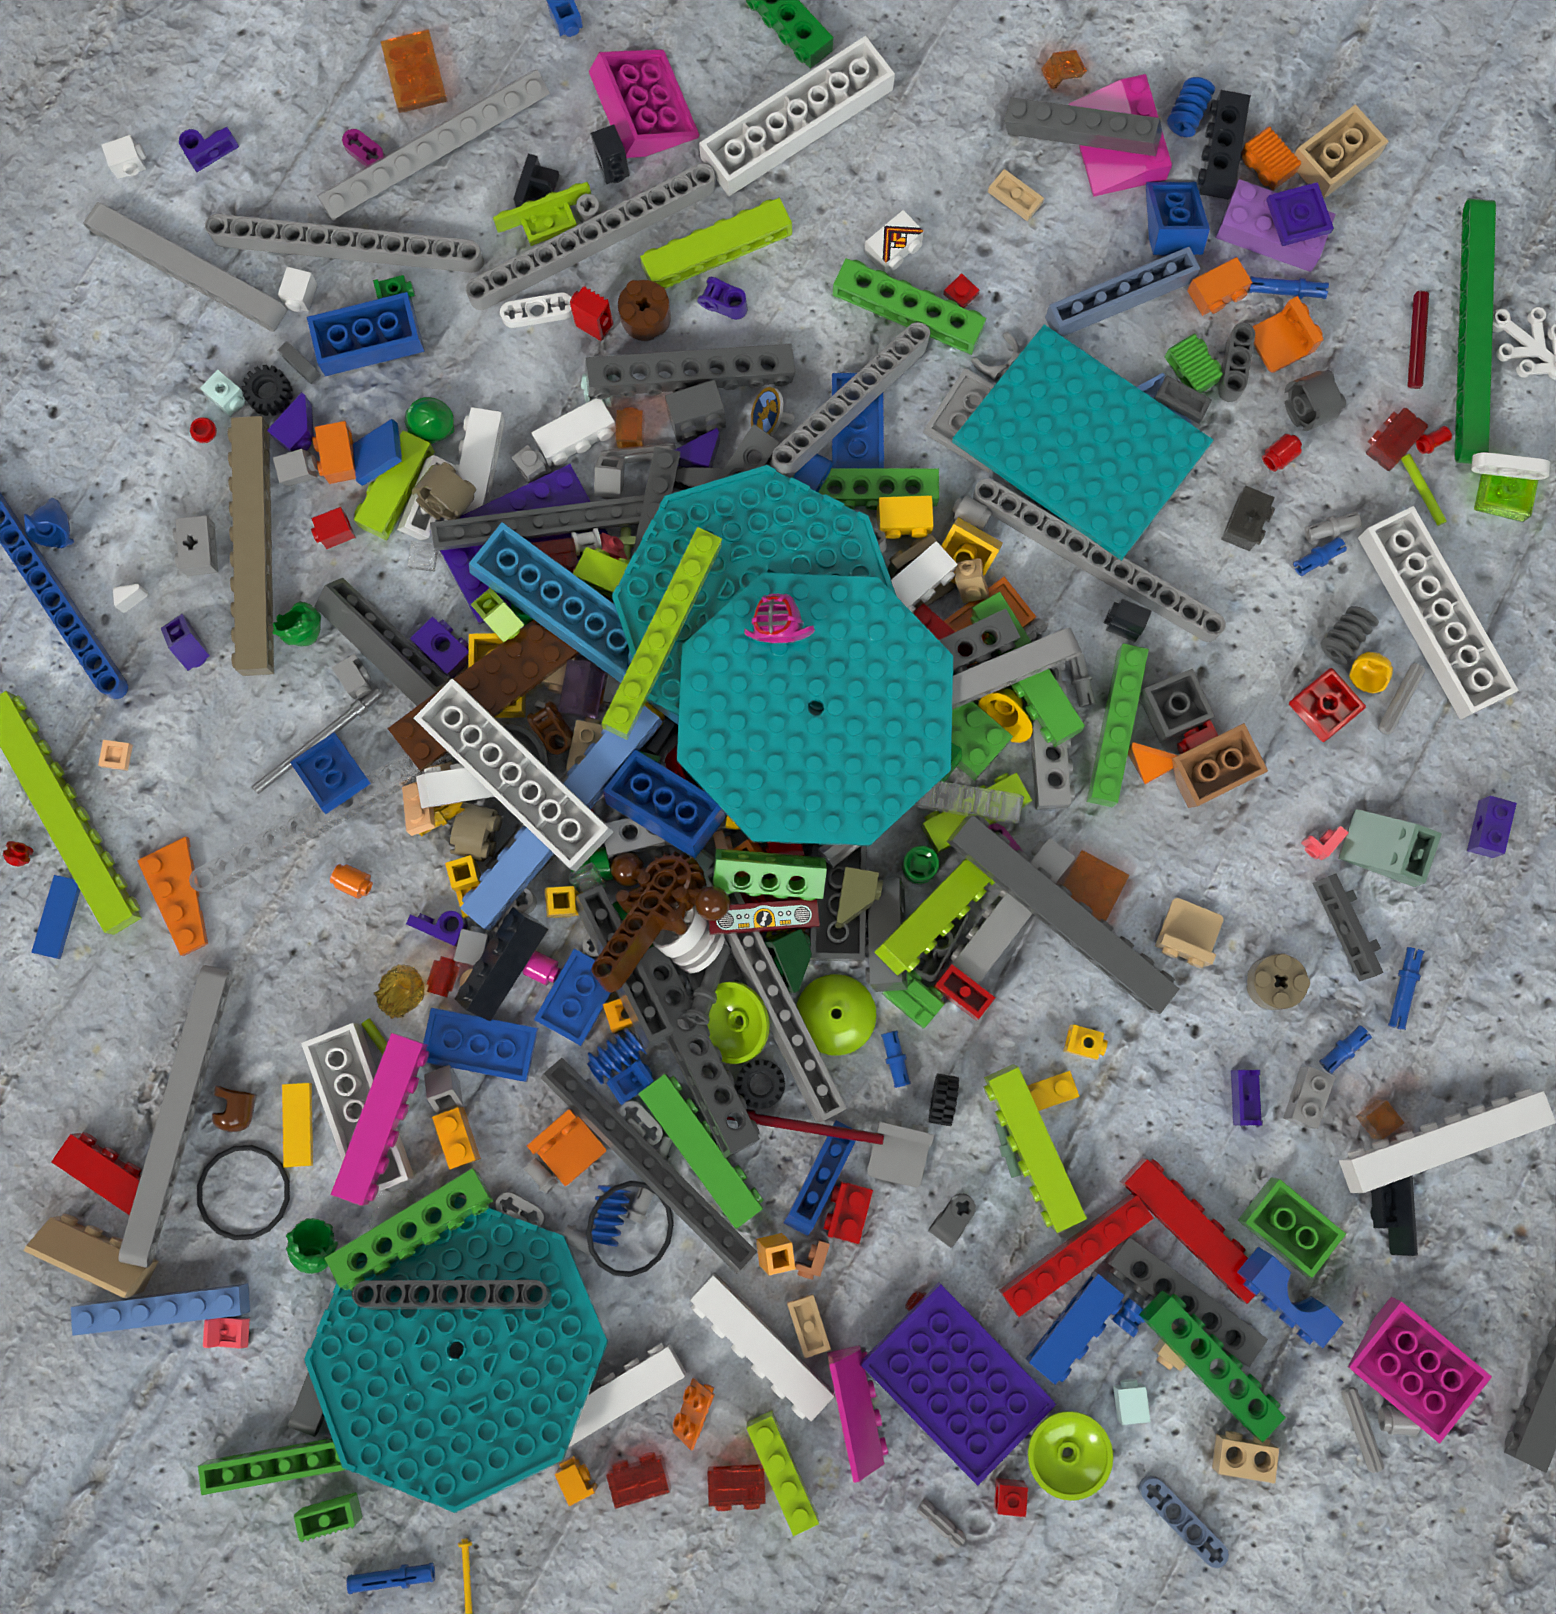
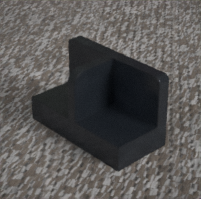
[513,153,560,208]

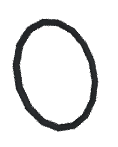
[197,1145,290,1240]
[586,1181,674,1277]

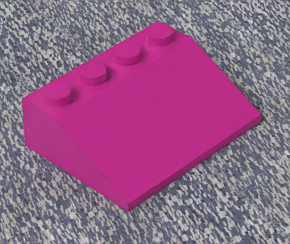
[589,49,700,158]
[1068,74,1172,197]
[1347,1297,1492,1444]
[827,1345,888,1483]

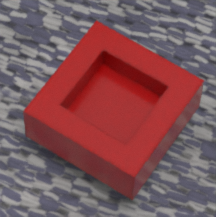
[943,273,980,308]

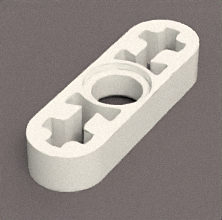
[500,293,573,328]
[1471,453,1550,480]

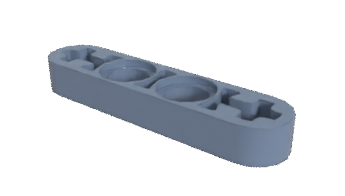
[1139,1475,1229,1568]

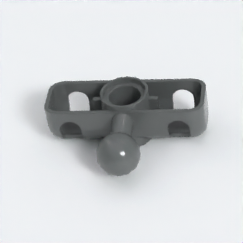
[914,912,968,982]

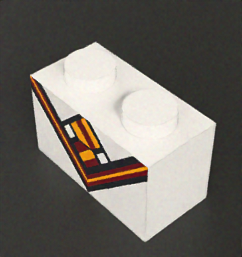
[864,210,924,273]

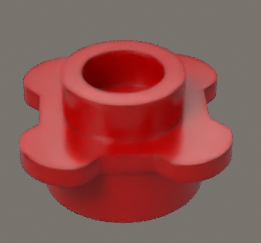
[2,841,34,867]

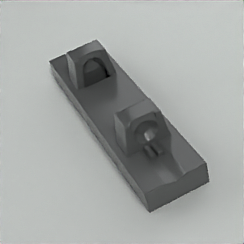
[1312,873,1384,982]

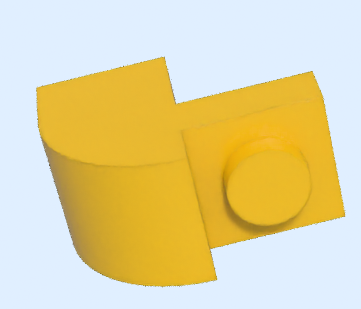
[445,855,482,919]
[545,886,595,918]

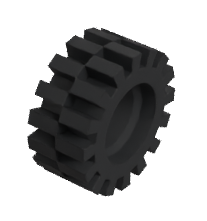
[242,365,293,416]
[736,1059,785,1109]
[928,1073,959,1126]

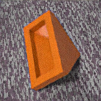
[1128,742,1178,784]

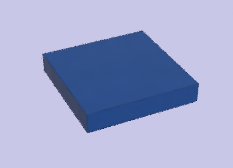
[353,419,402,486]

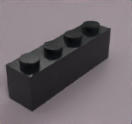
[454,907,549,1021]

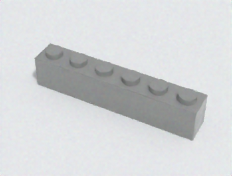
[950,838,1076,984]

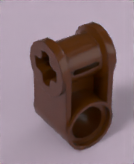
[527,701,573,755]

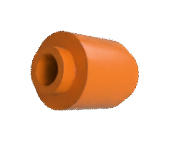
[330,864,373,899]

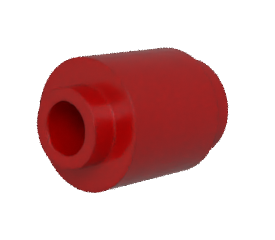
[1262,434,1302,472]

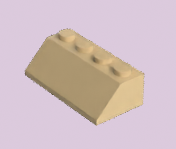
[24,1214,159,1298]

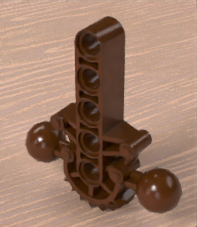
[592,851,730,992]

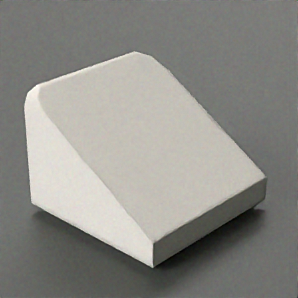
[113,584,148,613]

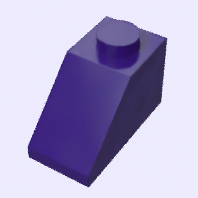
[267,392,314,452]
[160,614,210,671]

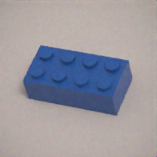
[307,292,425,377]
[603,750,726,859]

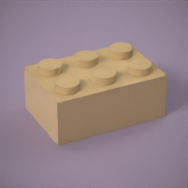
[1294,104,1389,199]

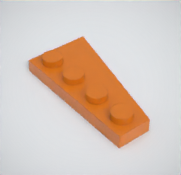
[137,836,208,956]

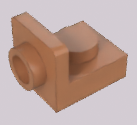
[795,1239,830,1280]

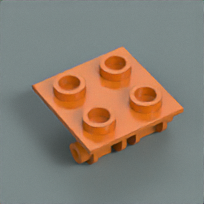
[673,1378,715,1451]

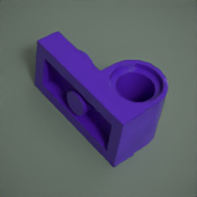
[179,126,239,173]
[406,911,468,947]

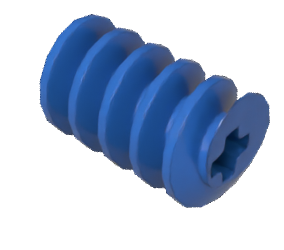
[1167,77,1216,138]
[587,1027,647,1085]
[586,1185,632,1247]

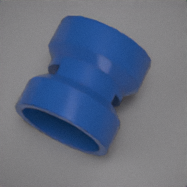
[1111,1298,1146,1338]

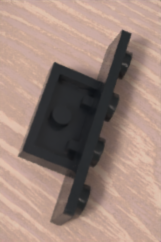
[1370,1175,1418,1256]

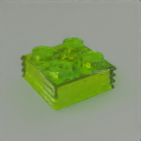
[1474,474,1539,522]

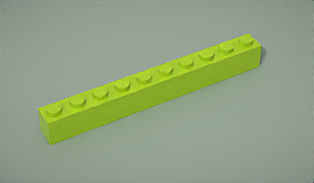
[0,691,142,935]

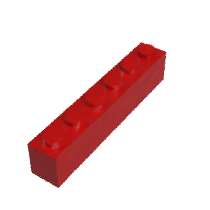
[1120,1158,1255,1304]
[999,1193,1154,1317]

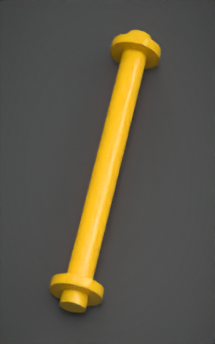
[458,1538,473,1614]

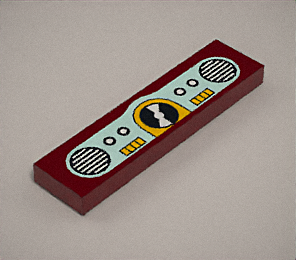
[708,899,820,935]

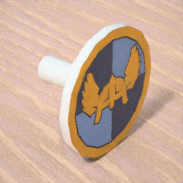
[751,387,794,436]

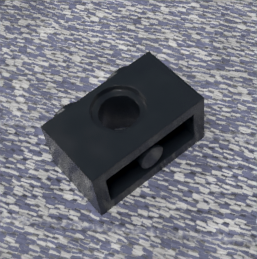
[590,124,630,185]

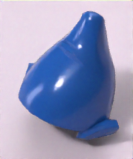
[24,498,75,548]

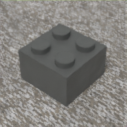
[665,380,726,443]
[1139,668,1215,743]

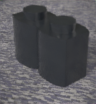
[1103,598,1152,642]

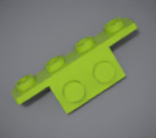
[493,182,592,246]

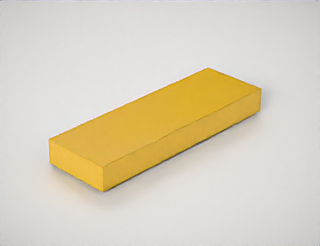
[282,1083,313,1168]

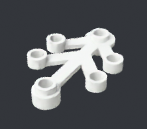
[1493,307,1556,380]

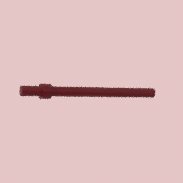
[727,1109,885,1145]

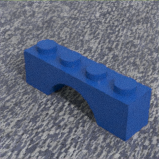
[1237,1246,1344,1348]

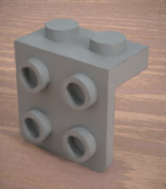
[867,1118,934,1187]

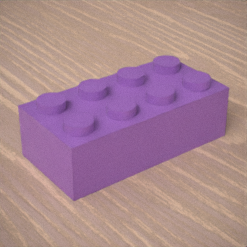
[1215,179,1336,272]

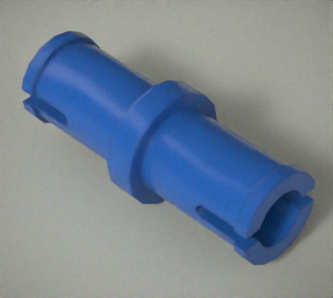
[1293,537,1347,576]
[1319,1025,1372,1074]
[881,1030,911,1088]

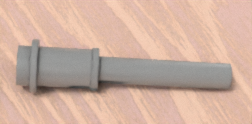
[627,1136,672,1224]

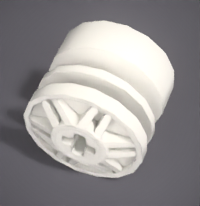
[653,905,725,973]

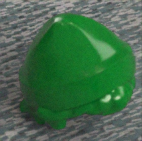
[405,397,454,444]
[272,601,321,647]
[286,1218,338,1274]

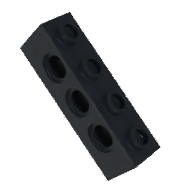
[1197,90,1251,200]

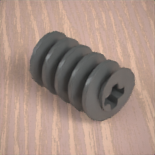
[1320,606,1379,665]

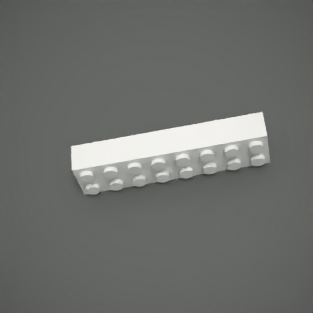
[699,36,895,196]
[1358,506,1519,720]
[414,679,614,872]

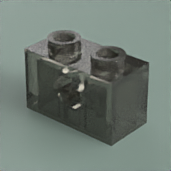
[1221,485,1275,551]

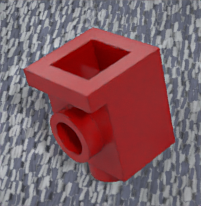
[1177,720,1218,754]

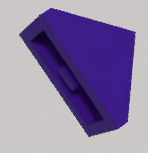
[675,428,720,468]

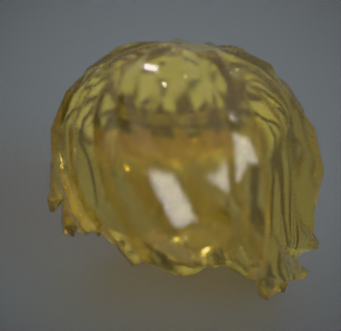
[374,964,425,1019]

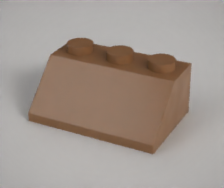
[1172,723,1268,808]

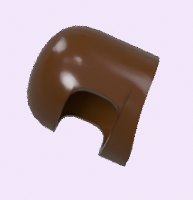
[212,1085,257,1132]

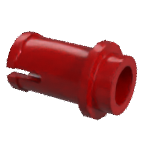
[1416,426,1452,454]

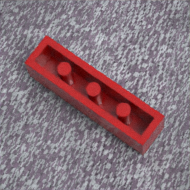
[51,1132,142,1216]

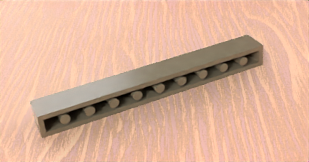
[228,416,274,676]

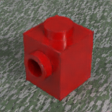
[311,507,356,549]

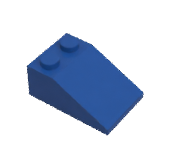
[1146,182,1210,256]

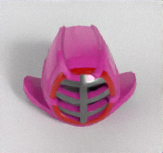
[744,594,815,643]

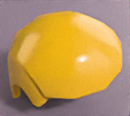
[1349,652,1393,694]

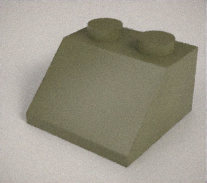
[835,867,883,928]

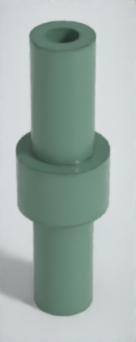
[995,1123,1022,1178]

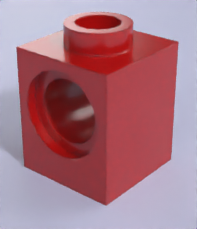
[994,1478,1028,1517]

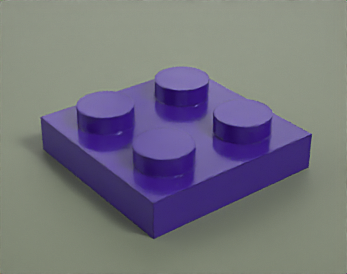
[1266,182,1334,246]

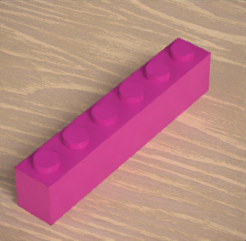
[330,1033,429,1206]

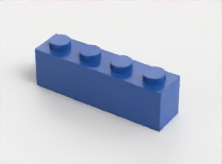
[1025,1271,1125,1385]

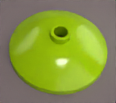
[796,974,876,1056]
[707,982,769,1064]
[1027,1411,1113,1501]

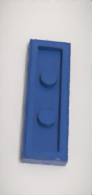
[31,875,81,959]

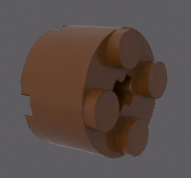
[618,280,671,341]

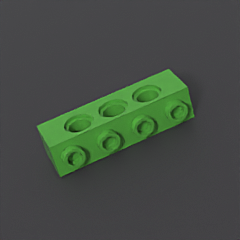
[713,849,827,901]

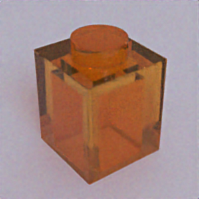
[616,407,645,449]
[1355,1100,1405,1139]

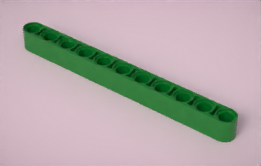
[1455,198,1496,464]

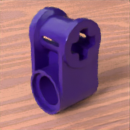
[697,277,748,320]

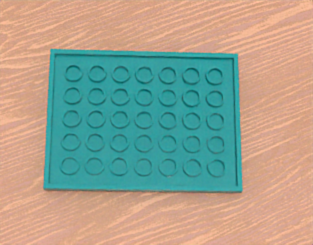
[952,324,1214,561]

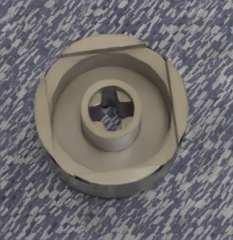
[412,462,476,520]
[450,802,503,862]
[1246,954,1310,1010]

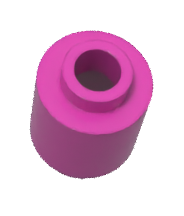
[523,950,561,986]

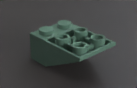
[1338,809,1442,887]

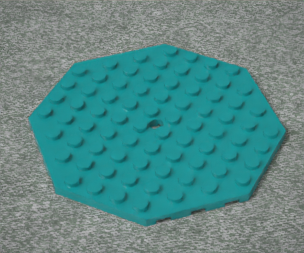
[612,465,896,716]
[677,572,953,846]
[304,1197,608,1513]

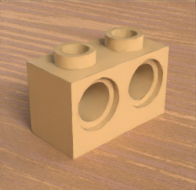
[1212,1431,1279,1483]

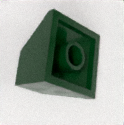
[763,929,812,993]

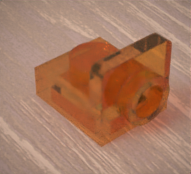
[1041,50,1087,89]

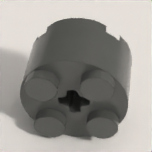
[1284,370,1346,431]

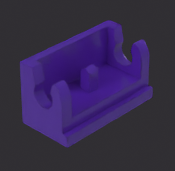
[1231,1070,1263,1126]

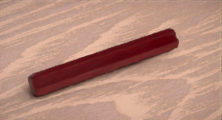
[1407,290,1429,389]

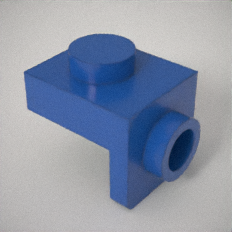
[606,1059,654,1105]

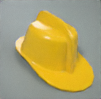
[978,688,1033,743]

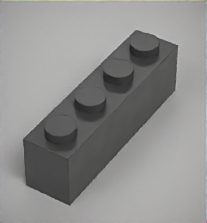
[865,878,908,992]

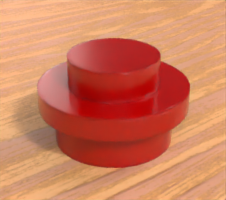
[190,418,217,443]

